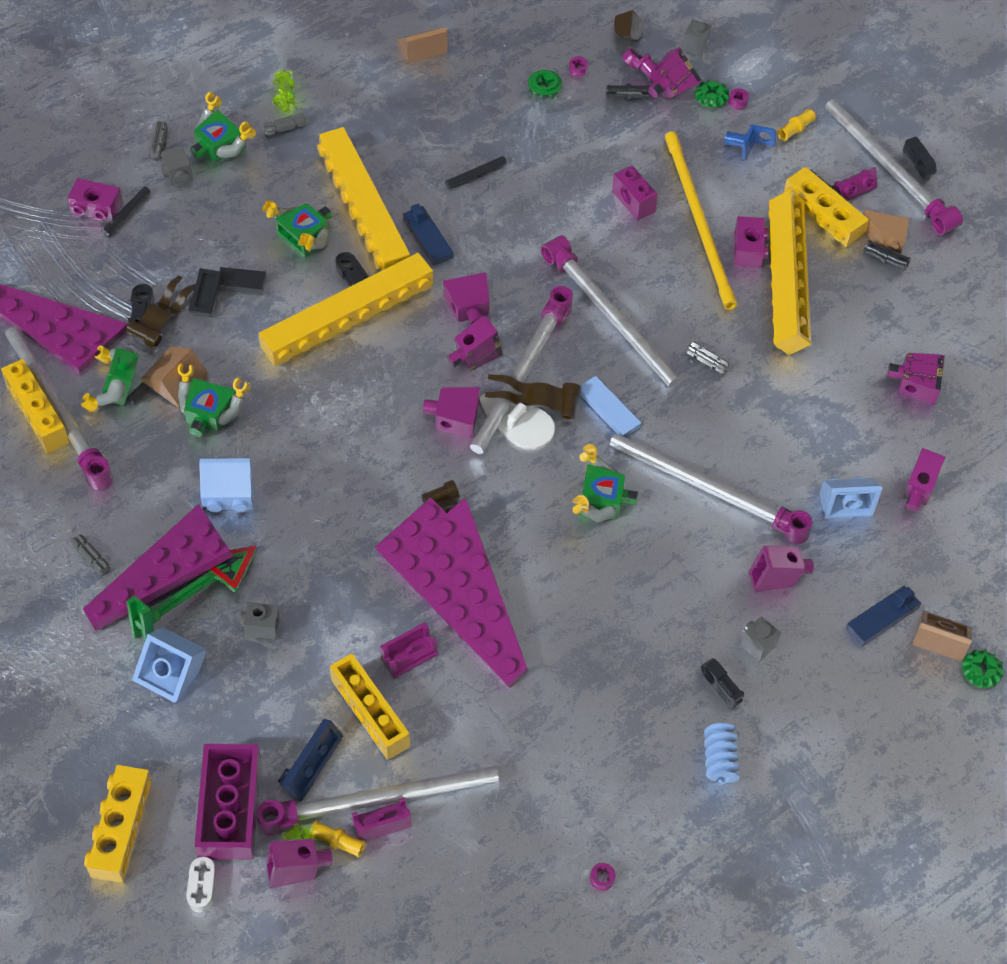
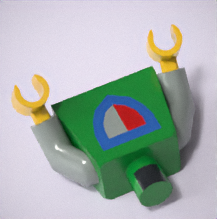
[190,92,256,161]
[262,200,332,258]
[80,345,139,412]
[177,363,251,437]
[572,444,638,522]

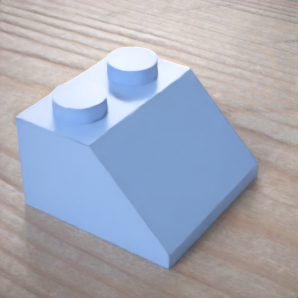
[199,458,254,512]
[819,477,882,518]
[132,627,207,703]

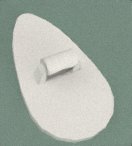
[480,394,555,449]

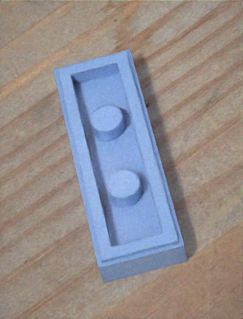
[580,376,641,437]

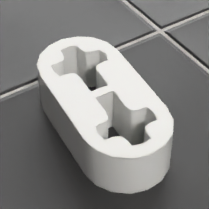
[186,857,216,912]

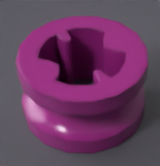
[569,56,588,77]
[729,88,749,110]
[589,863,616,891]

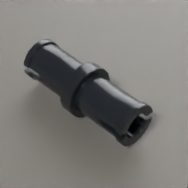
[606,83,650,100]
[863,240,911,271]

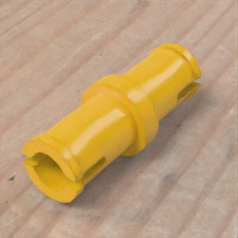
[777,109,816,141]
[309,820,366,858]

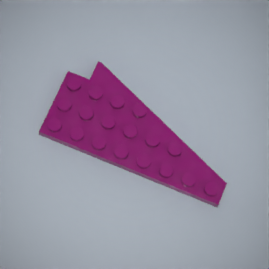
[375,497,528,688]

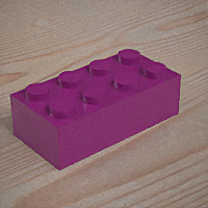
[194,744,261,860]

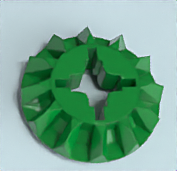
[528,70,562,98]
[695,79,729,108]
[962,649,1005,688]

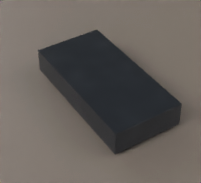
[220,267,267,295]
[189,268,223,317]

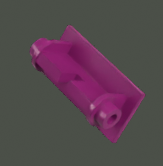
[832,167,878,201]

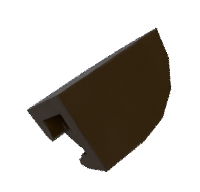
[614,10,643,41]

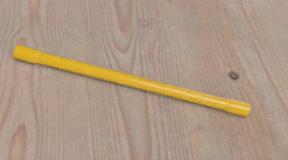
[665,131,737,310]

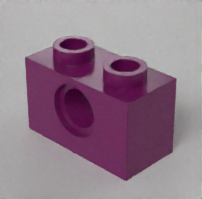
[612,165,658,221]
[67,178,123,221]
[734,216,768,268]

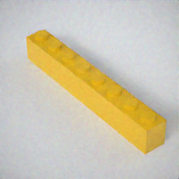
[317,127,410,270]
[768,189,812,355]
[258,253,433,366]

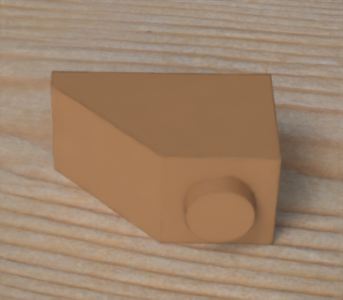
[863,210,909,253]

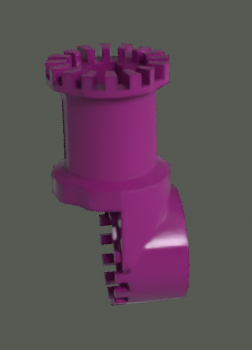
[622,47,657,83]

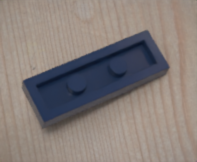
[403,203,454,266]
[846,585,921,647]
[278,719,344,801]

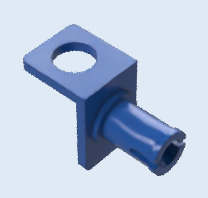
[724,124,776,160]

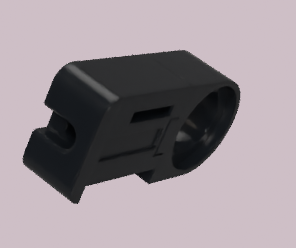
[903,136,937,178]
[335,252,369,286]
[127,284,154,323]
[701,658,744,709]

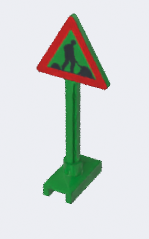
[126,546,256,643]

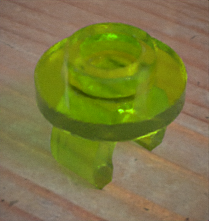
[272,69,295,94]
[272,88,296,112]
[282,823,312,840]

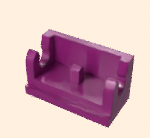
[380,622,439,679]
[351,797,412,842]

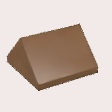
[397,27,447,63]
[141,346,209,408]
[912,610,972,662]

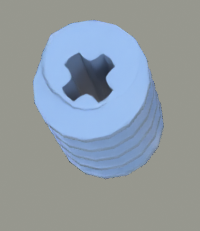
[704,723,740,783]

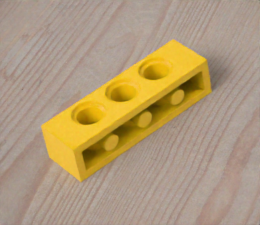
[784,166,869,247]
[1,359,69,453]
[329,653,410,761]
[84,765,152,883]

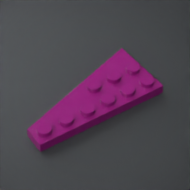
[0,284,128,373]
[83,504,233,631]

